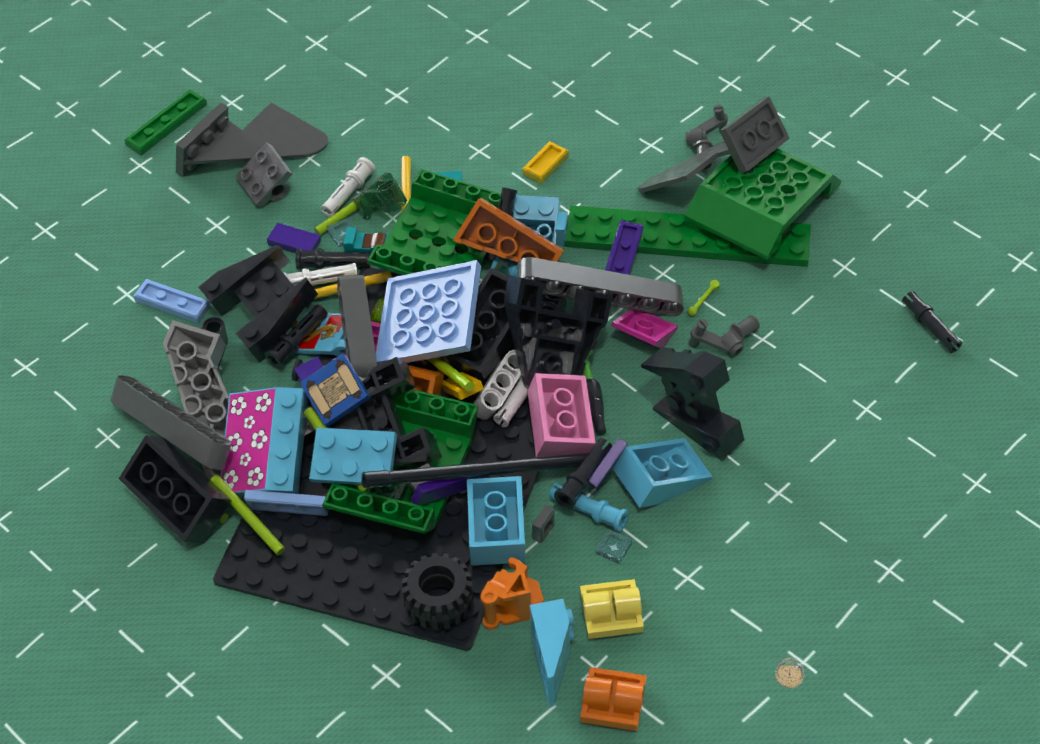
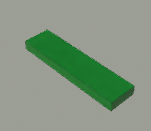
[124,89,207,156]

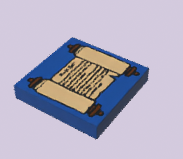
[300,353,371,427]

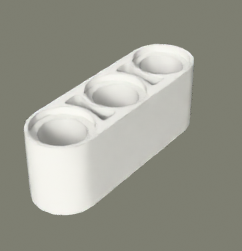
[473,350,521,419]

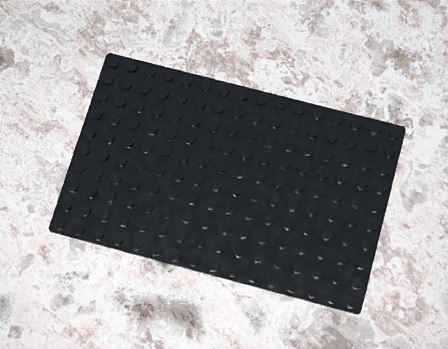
[213,267,572,651]

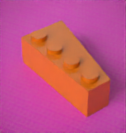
[453,198,564,262]

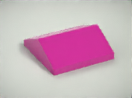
[611,309,678,348]

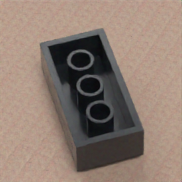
[441,268,513,384]
[118,435,232,544]

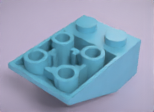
[506,195,560,263]

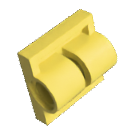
[580,579,644,639]

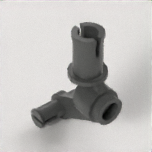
[686,105,728,169]
[688,315,760,357]

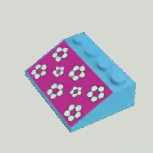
[220,387,308,497]

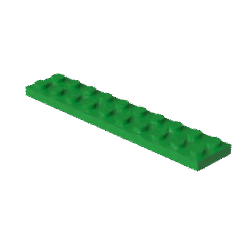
[565,205,811,267]

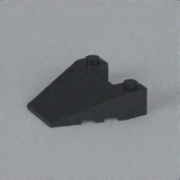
[504,276,613,386]
[313,356,442,470]

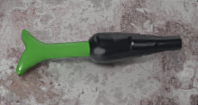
[582,349,606,435]

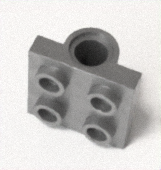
[236,142,293,208]

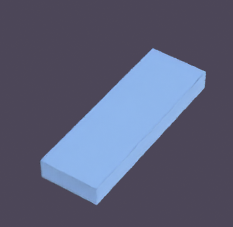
[134,279,211,324]
[244,490,329,516]

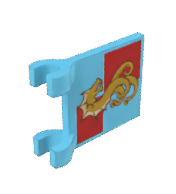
[296,313,346,357]

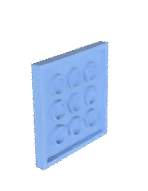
[376,260,481,365]

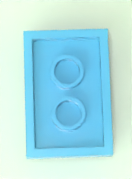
[309,428,397,487]

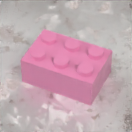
[527,373,595,457]

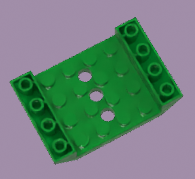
[684,148,841,260]
[367,169,501,275]
[322,389,479,534]

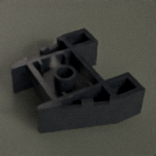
[198,245,318,363]
[641,347,745,458]

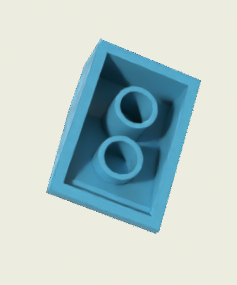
[612,438,713,508]
[530,599,574,707]

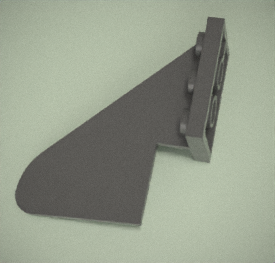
[638,96,790,193]
[176,102,328,177]

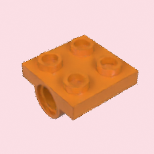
[580,667,647,731]

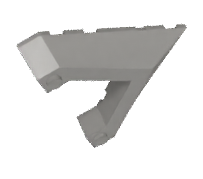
[163,320,365,479]

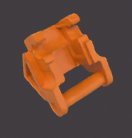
[481,557,544,630]

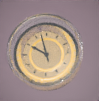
[775,658,805,688]

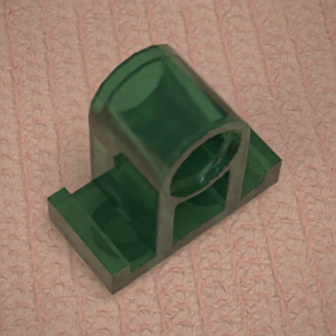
[352,173,407,219]

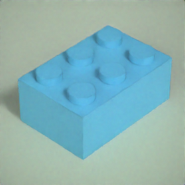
[467,476,526,565]

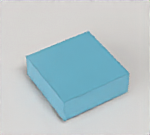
[555,212,568,246]

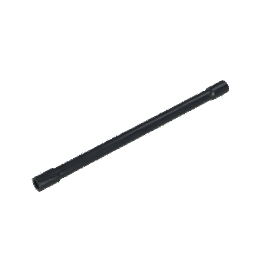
[361,452,590,488]

